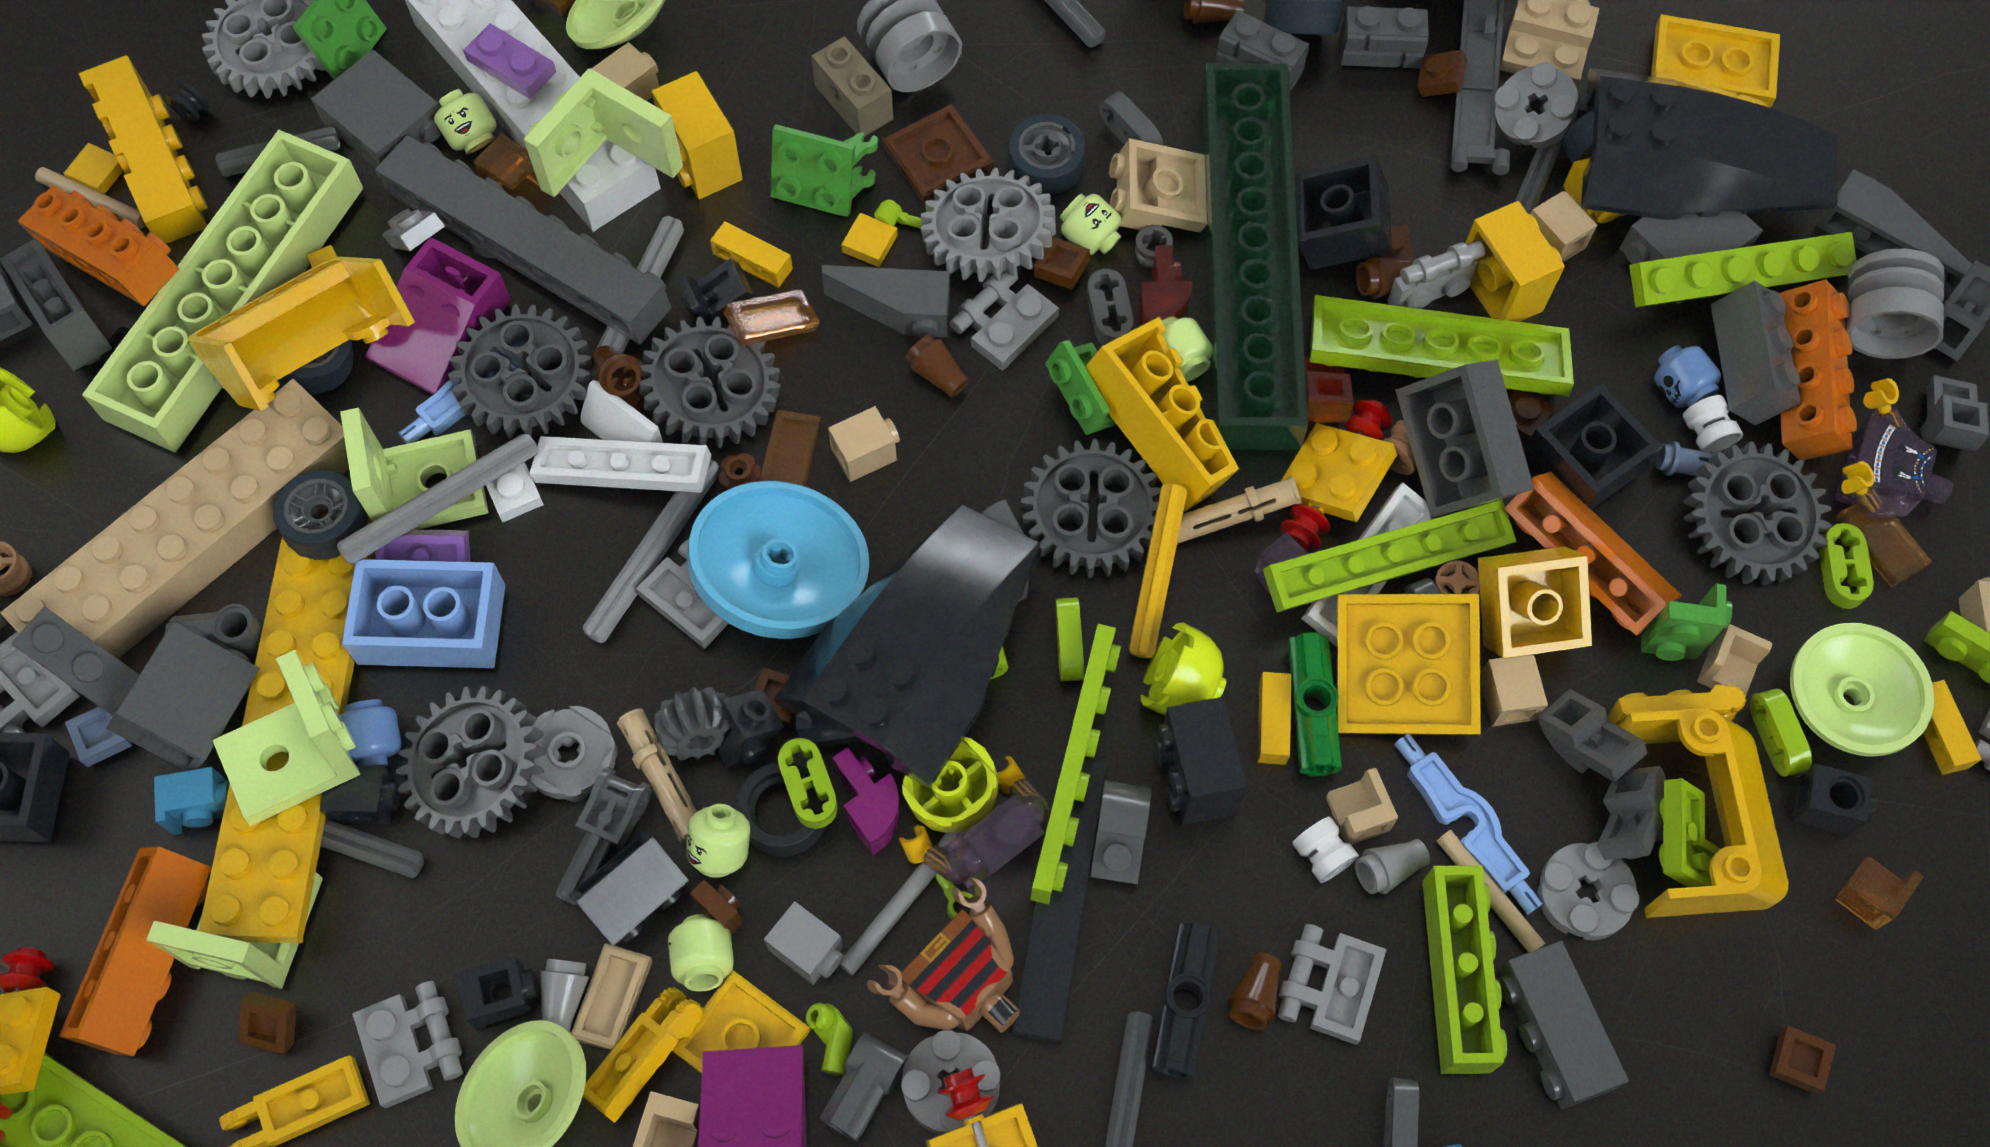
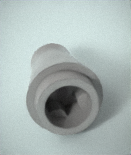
[1355,839,1430,894]
[540,959,589,1032]

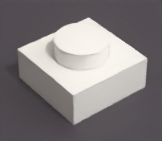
[486,462,544,522]

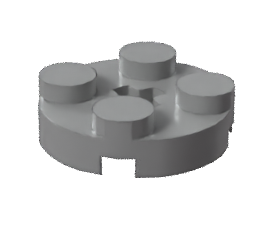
[1495,62,1581,148]
[529,706,618,802]
[1537,842,1639,941]
[901,1030,1000,1134]

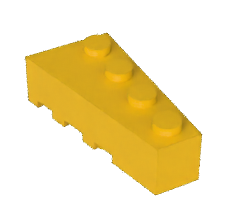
[79,55,208,244]
[1085,317,1239,512]

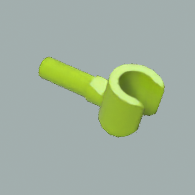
[874,200,922,229]
[935,869,973,919]

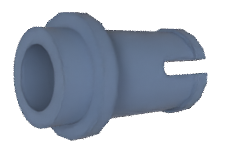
[1655,441,1716,477]

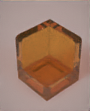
[474,133,539,189]
[1835,857,1924,930]

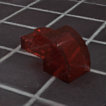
[1138,245,1192,326]
[1298,357,1354,424]

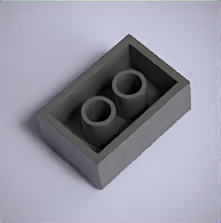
[1395,360,1534,518]

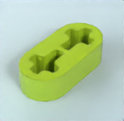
[1818,523,1874,609]
[1055,597,1084,682]
[1750,688,1812,777]
[778,738,838,829]

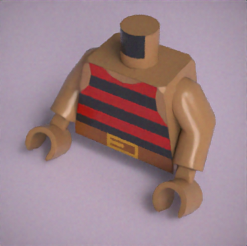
[867,876,1020,1033]

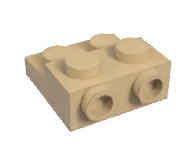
[1500,0,1600,88]
[1109,138,1207,233]

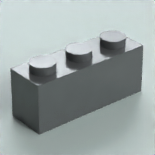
[1711,280,1801,425]
[1498,941,1629,1110]

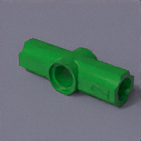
[1288,632,1342,777]

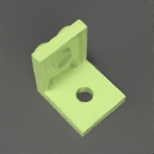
[524,68,683,197]
[340,407,489,529]
[212,650,360,826]
[146,872,323,989]

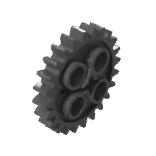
[448,304,594,439]
[639,317,780,448]
[1021,439,1161,578]
[1683,442,1832,586]
[396,686,546,839]

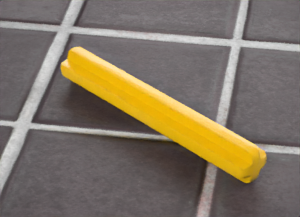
[1128,483,1187,659]

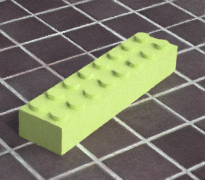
[82,129,363,453]

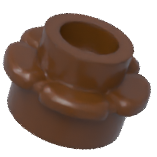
[718,453,761,490]

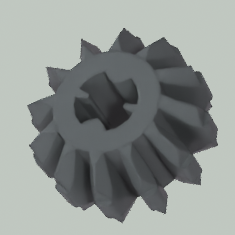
[654,687,733,760]

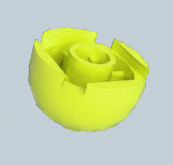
[0,367,56,453]
[1140,622,1226,715]
[902,737,998,834]

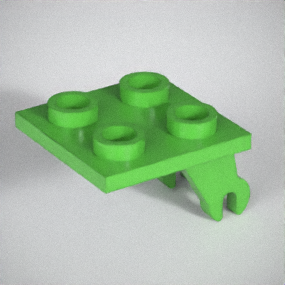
[293,0,387,80]
[770,124,878,217]

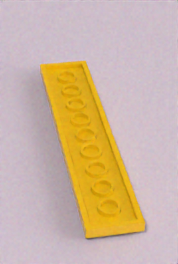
[199,512,375,943]

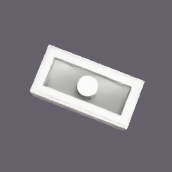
[580,379,663,443]

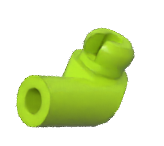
[806,1003,853,1076]

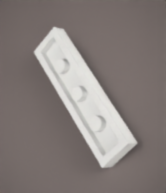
[529,436,711,493]
[1301,483,1431,647]

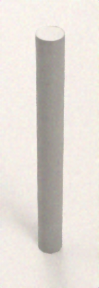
[839,827,974,976]

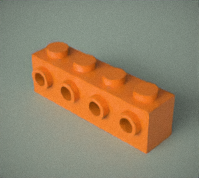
[18,185,179,306]
[1779,279,1857,461]
[1504,472,1682,636]
[59,846,212,1056]

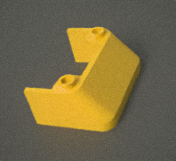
[187,257,415,411]
[1619,708,1788,918]

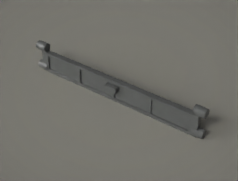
[1451,0,1510,175]

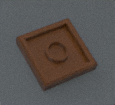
[882,104,994,205]

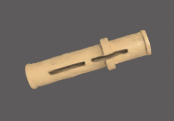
[1177,476,1301,545]
[617,708,697,843]

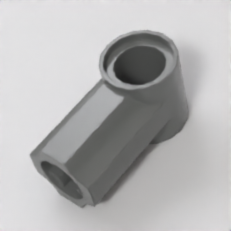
[165,604,264,658]
[820,1031,909,1142]

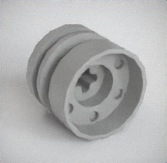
[857,0,962,92]
[1846,248,1944,359]

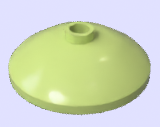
[566,0,665,49]
[1790,623,1934,757]
[455,1020,586,1147]

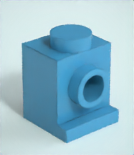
[154,767,230,835]

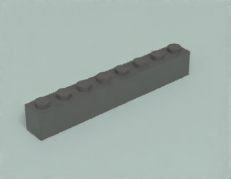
[375,135,672,345]

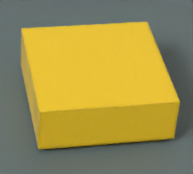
[64,143,123,194]
[841,213,898,267]

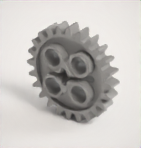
[202,0,326,98]
[921,168,1056,282]

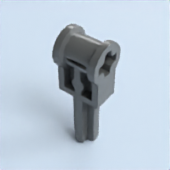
[556,767,652,906]

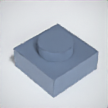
[65,707,132,767]

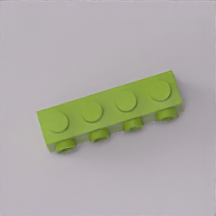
[1422,865,1507,1074]

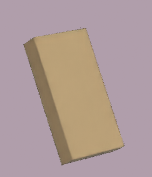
[571,943,653,1051]

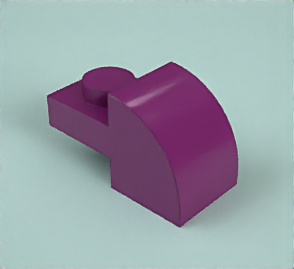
[832,747,900,856]

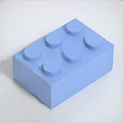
[342,559,505,668]

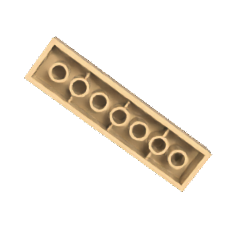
[0,379,349,659]

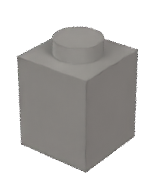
[764,901,844,985]

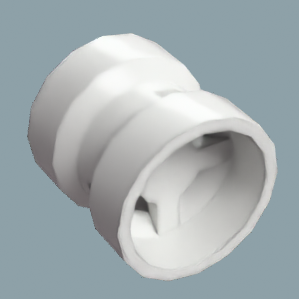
[1682,395,1743,453]
[1292,816,1359,883]

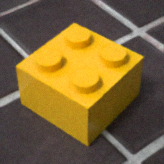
[652,71,743,200]
[1465,201,1565,322]
[1478,546,1592,658]

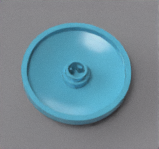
[687,481,869,639]

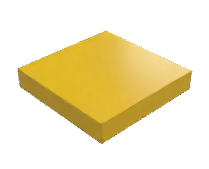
[672,970,811,1074]

